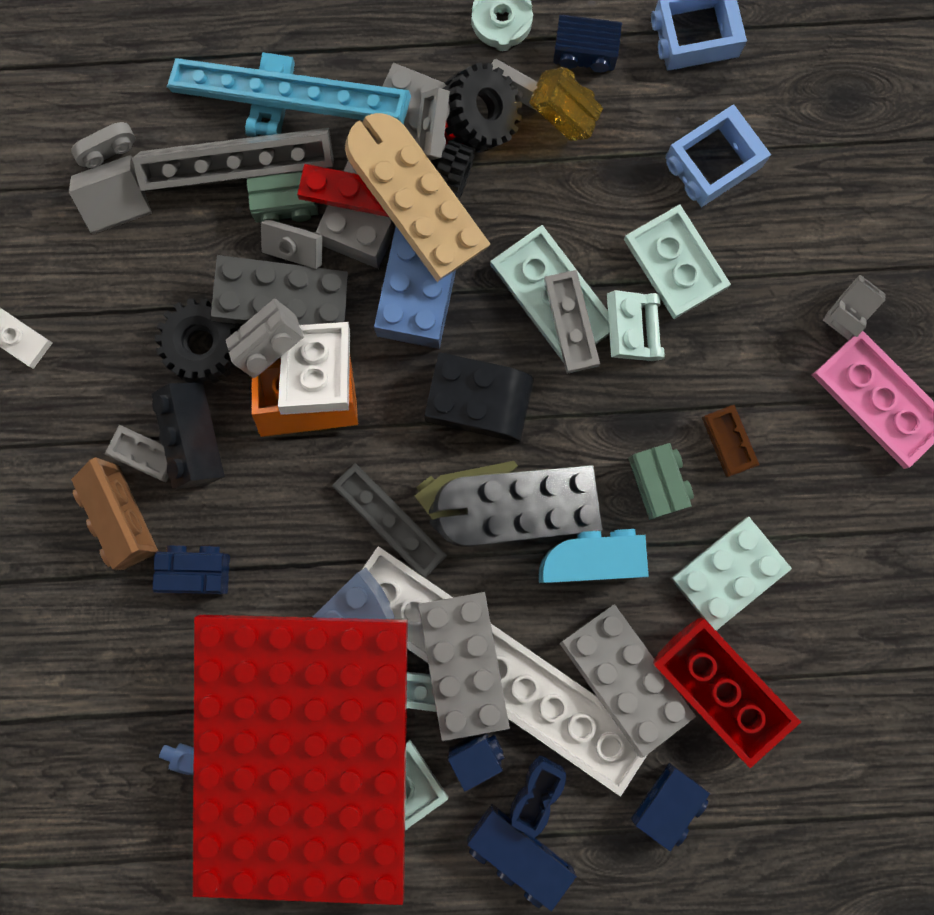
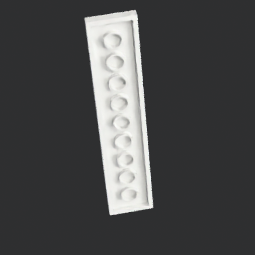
[363,546,647,797]

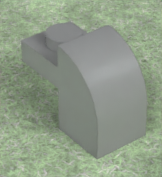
[823,275,886,340]

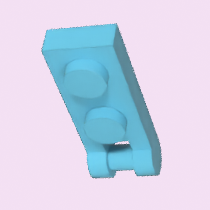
[245,52,295,137]

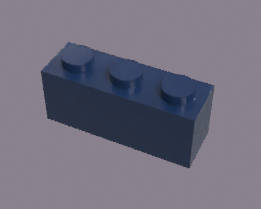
[467,804,577,912]

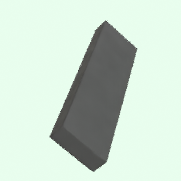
[332,463,447,578]

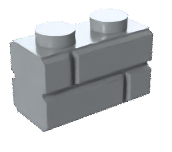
[226,299,304,378]

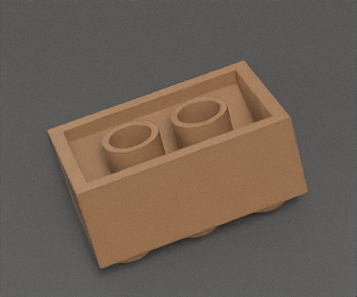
[71,457,159,570]

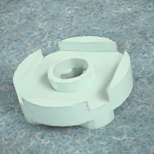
[471,0,533,51]

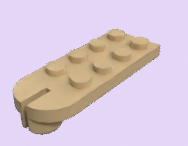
[345,113,490,282]

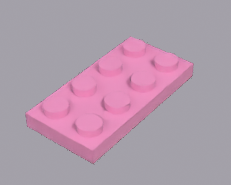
[812,331,934,469]

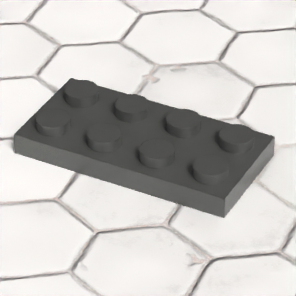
[211,255,348,325]

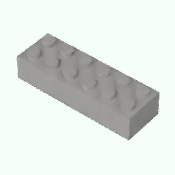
[315,62,447,269]

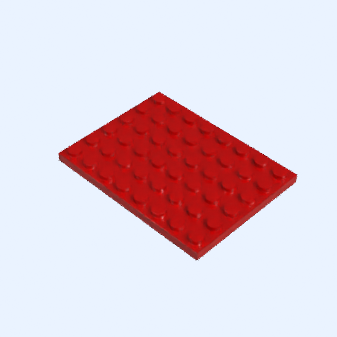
[193,615,408,905]

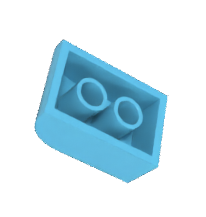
[539,529,649,583]

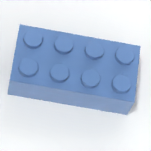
[374,227,456,349]

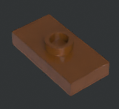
[702,405,760,478]

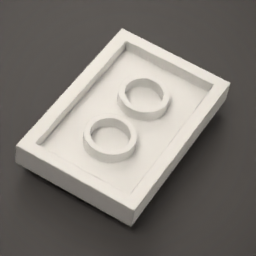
[278,322,350,415]

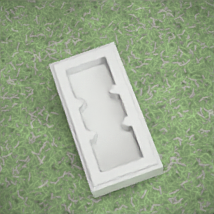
[0,308,52,369]

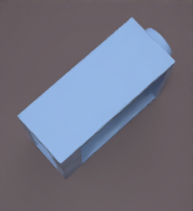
[651,0,747,71]
[665,104,771,208]

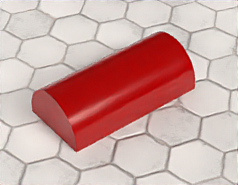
[653,617,801,768]

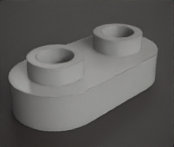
[71,122,135,168]

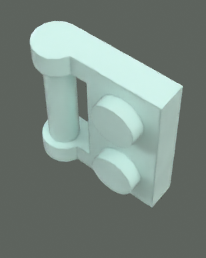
[607,290,665,361]

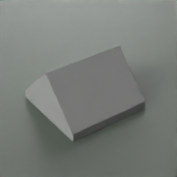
[69,155,152,234]

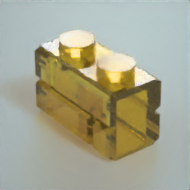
[529,67,603,141]

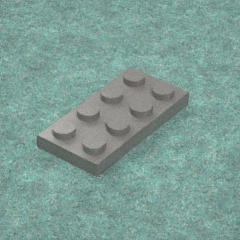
[418,592,510,741]
[559,604,696,758]

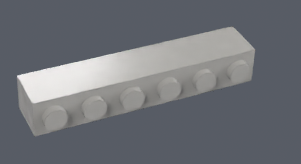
[132,128,334,191]

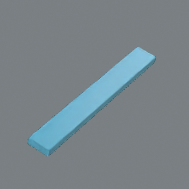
[167,58,411,124]

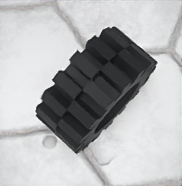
[437,140,475,200]

